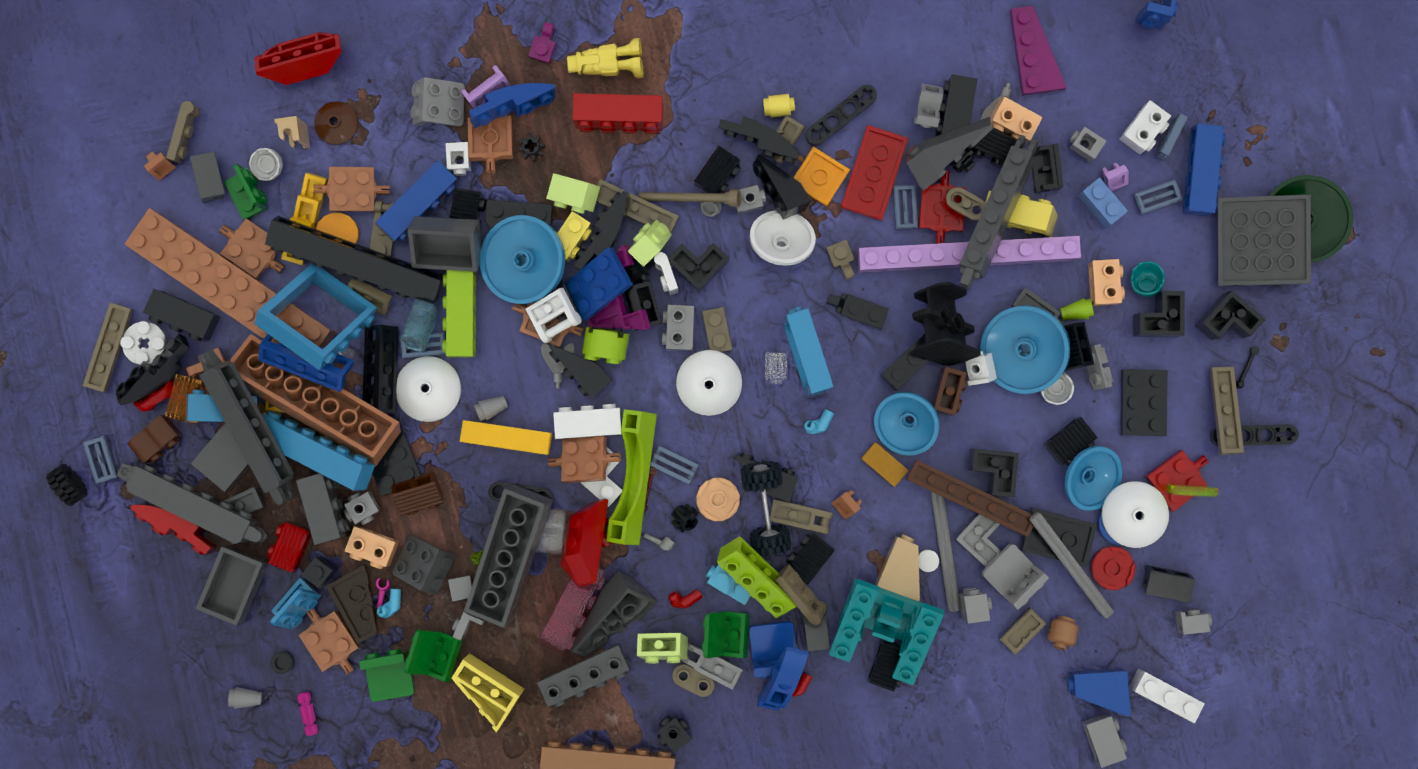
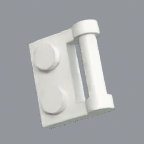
[654,252,678,296]
[526,288,582,343]

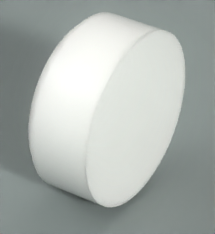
[919,550,939,572]

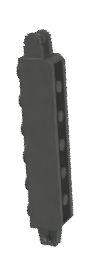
[960,135,1039,290]
[198,349,296,506]
[117,463,269,544]

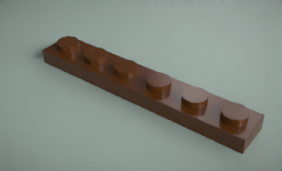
[906,460,1034,537]

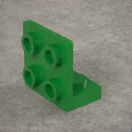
[224,164,268,220]

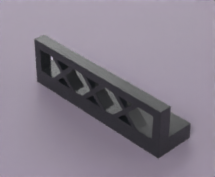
[363,325,399,414]

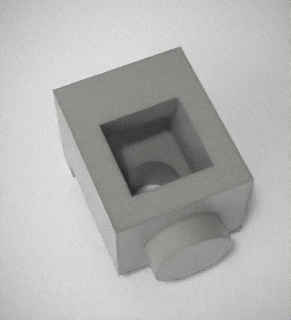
[1069,126,1106,163]
[736,185,766,215]
[1175,609,1212,635]

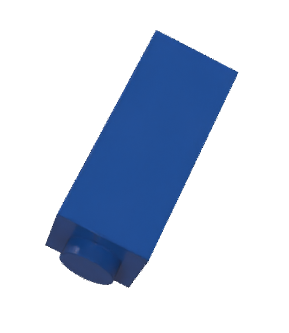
[1067,668,1131,716]

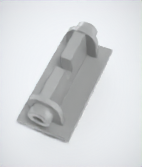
[1087,344,1114,391]

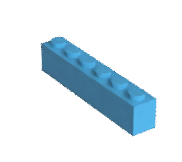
[261,410,375,491]

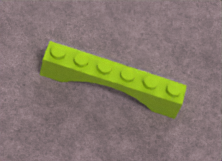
[606,409,657,545]

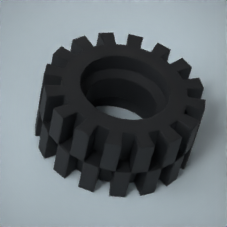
[46,464,88,506]

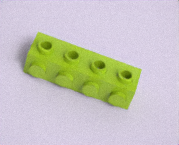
[442,270,476,358]
[717,536,796,618]

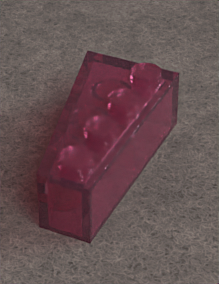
[540,568,606,655]

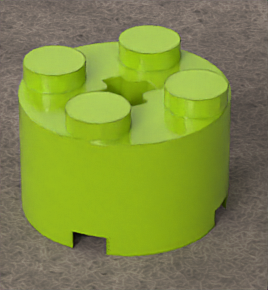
[582,327,630,364]

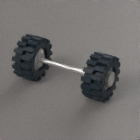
[740,461,791,557]

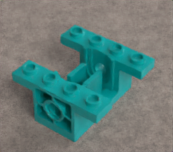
[829,579,945,685]

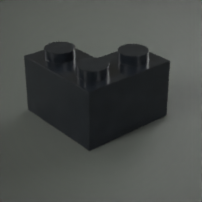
[668,243,729,292]
[1195,290,1265,340]
[1133,291,1185,338]
[968,448,1019,497]

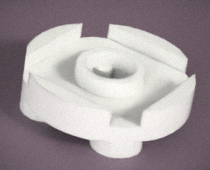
[120,321,168,365]

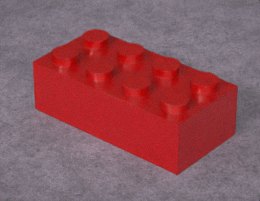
[573,93,664,134]

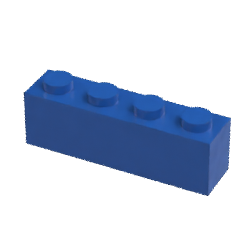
[1183,123,1226,216]
[375,160,457,243]

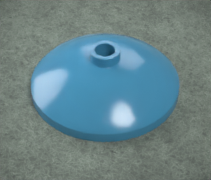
[874,392,940,456]
[1065,446,1122,511]

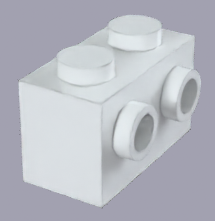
[1119,100,1171,155]

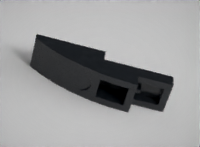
[718,117,803,164]
[574,191,629,270]
[116,333,190,405]

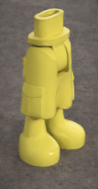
[567,38,644,79]

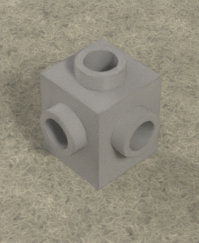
[344,492,381,525]

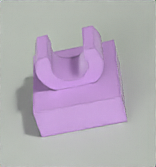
[1103,163,1129,191]

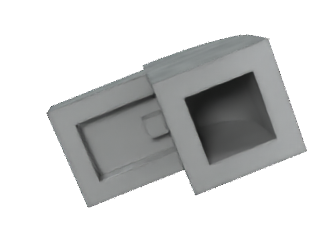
[914,83,943,128]

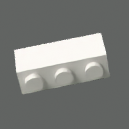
[553,404,622,439]
[1129,669,1205,723]

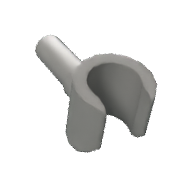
[643,533,675,551]

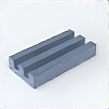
[1156,114,1188,160]
[1133,180,1183,215]
[893,185,918,230]
[401,332,446,359]
[83,436,119,484]
[650,446,698,484]

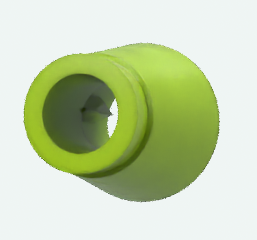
[1060,298,1094,321]

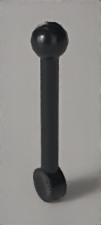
[1236,346,1260,389]

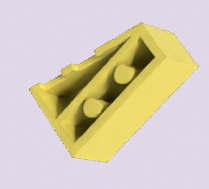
[986,191,1058,238]
[452,653,525,733]

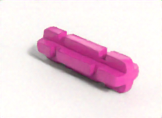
[297,692,318,736]

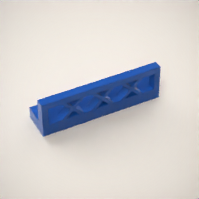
[258,334,354,392]

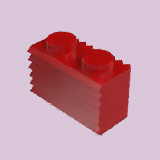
[267,521,312,573]

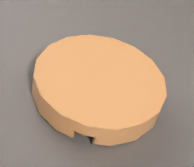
[696,478,740,521]

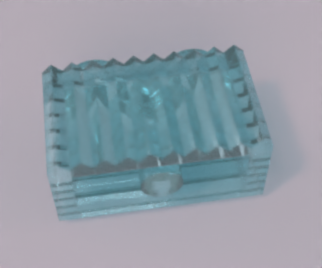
[400,299,439,352]

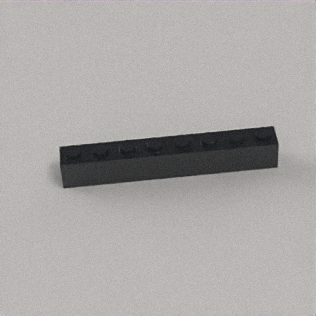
[265,216,443,305]

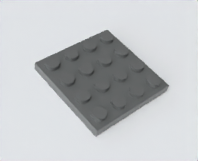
[1217,195,1311,286]

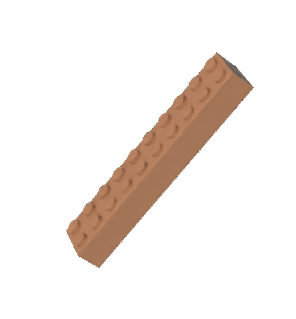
[124,208,336,348]

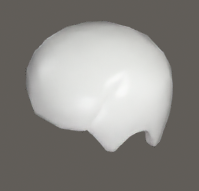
[249,148,283,181]
[1041,373,1074,405]

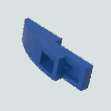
[469,83,555,129]
[757,647,808,711]

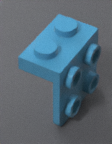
[270,577,321,629]

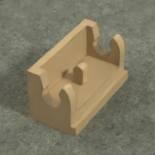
[274,116,310,149]

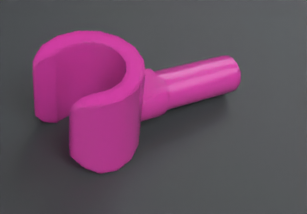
[376,578,391,608]

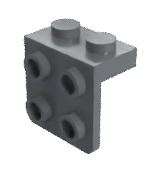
[392,535,455,595]

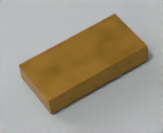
[860,442,909,487]

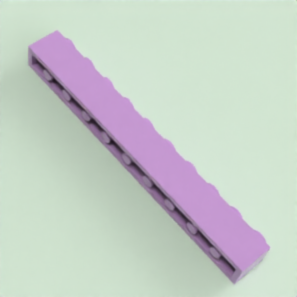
[857,236,1081,273]

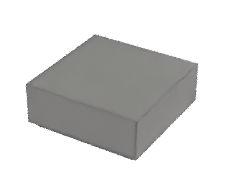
[448,575,472,602]

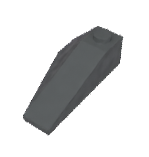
[906,117,993,191]
[570,571,658,658]

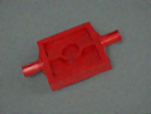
[918,171,966,244]
[1145,450,1209,512]

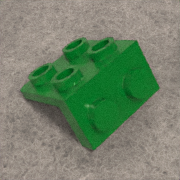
[702,611,749,658]
[404,630,463,682]
[359,648,415,702]

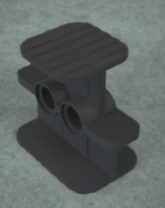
[912,282,981,366]

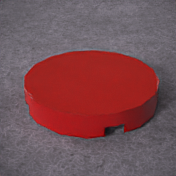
[1090,546,1136,591]

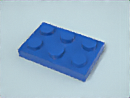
[564,247,633,321]

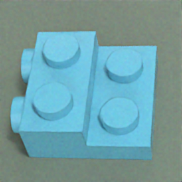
[706,557,750,605]

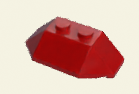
[254,32,342,85]
[560,498,608,587]

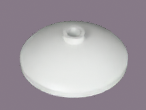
[750,210,816,265]
[676,350,742,416]
[396,356,461,422]
[1101,481,1169,548]

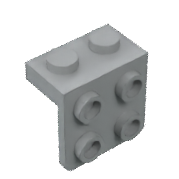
[411,77,465,127]
[982,543,1049,610]

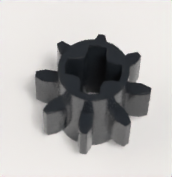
[518,133,546,162]
[950,147,976,173]
[671,504,699,532]

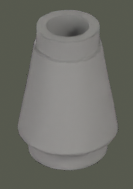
[474,396,508,421]
[228,687,262,709]

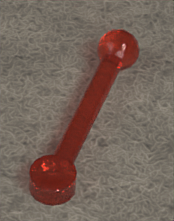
[644,467,657,512]

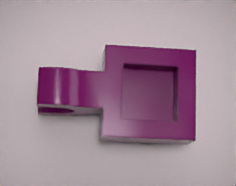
[528,22,556,64]

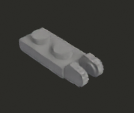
[680,642,743,690]

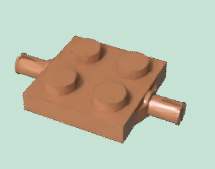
[468,115,513,174]
[313,167,390,212]
[219,219,285,279]
[512,302,584,348]
[548,436,621,484]
[299,608,361,675]

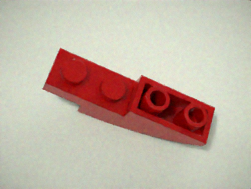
[130,504,217,555]

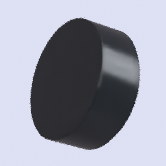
[271,651,294,674]

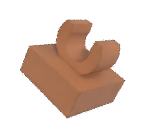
[144,151,176,181]
[831,490,862,520]

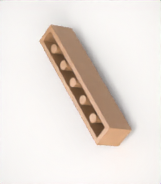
[540,740,676,769]

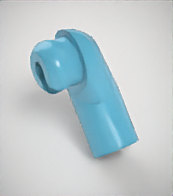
[804,409,834,435]
[377,589,401,618]

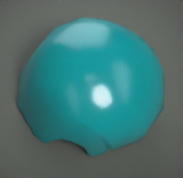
[1131,261,1165,297]

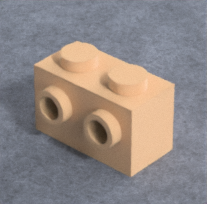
[990,97,1043,142]
[1088,259,1125,306]
[345,526,400,569]

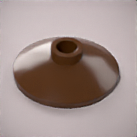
[314,102,358,145]

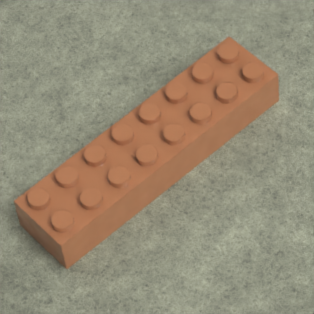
[230,334,401,467]

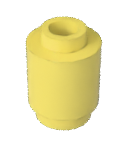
[763,94,795,118]

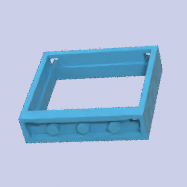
[254,263,377,371]
[783,306,834,397]

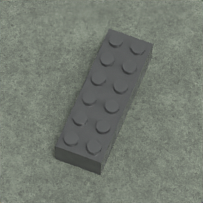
[464,484,553,628]

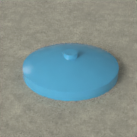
[480,215,565,304]
[980,305,1070,394]

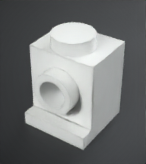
[446,142,471,176]
[965,351,997,386]

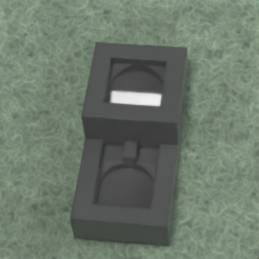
[803,614,830,651]

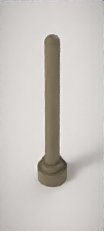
[638,189,741,207]

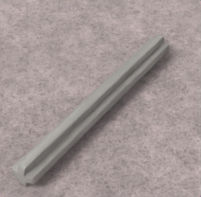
[930,491,961,612]
[1030,512,1114,618]

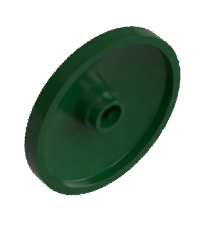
[1268,175,1353,263]

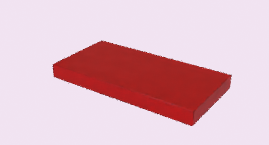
[840,125,909,221]

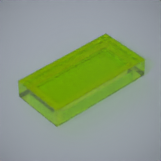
[1167,484,1219,497]

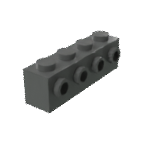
[537,643,630,708]

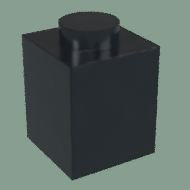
[301,556,338,588]

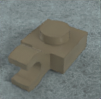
[826,239,855,280]

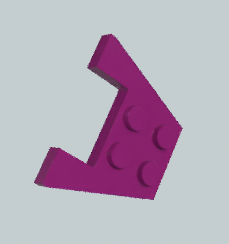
[587,245,651,330]

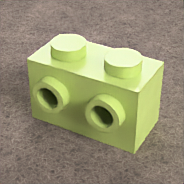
[546,173,600,214]
[628,219,672,267]
[637,633,688,664]

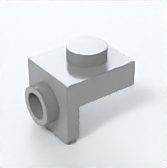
[452,612,486,640]

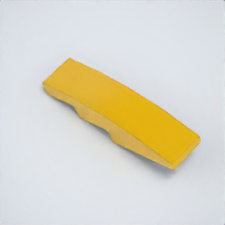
[281,172,329,265]
[460,420,552,455]

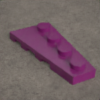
[1010,6,1067,96]

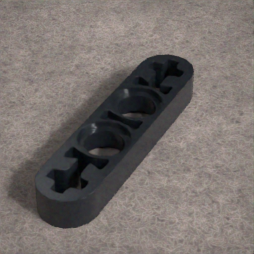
[806,85,877,146]
[1210,424,1299,446]

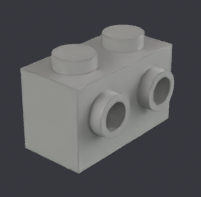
[662,305,694,351]
[958,587,992,624]
[1082,713,1127,768]

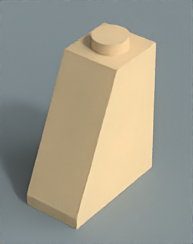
[875,534,920,601]

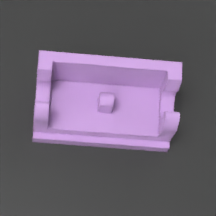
[461,65,511,108]

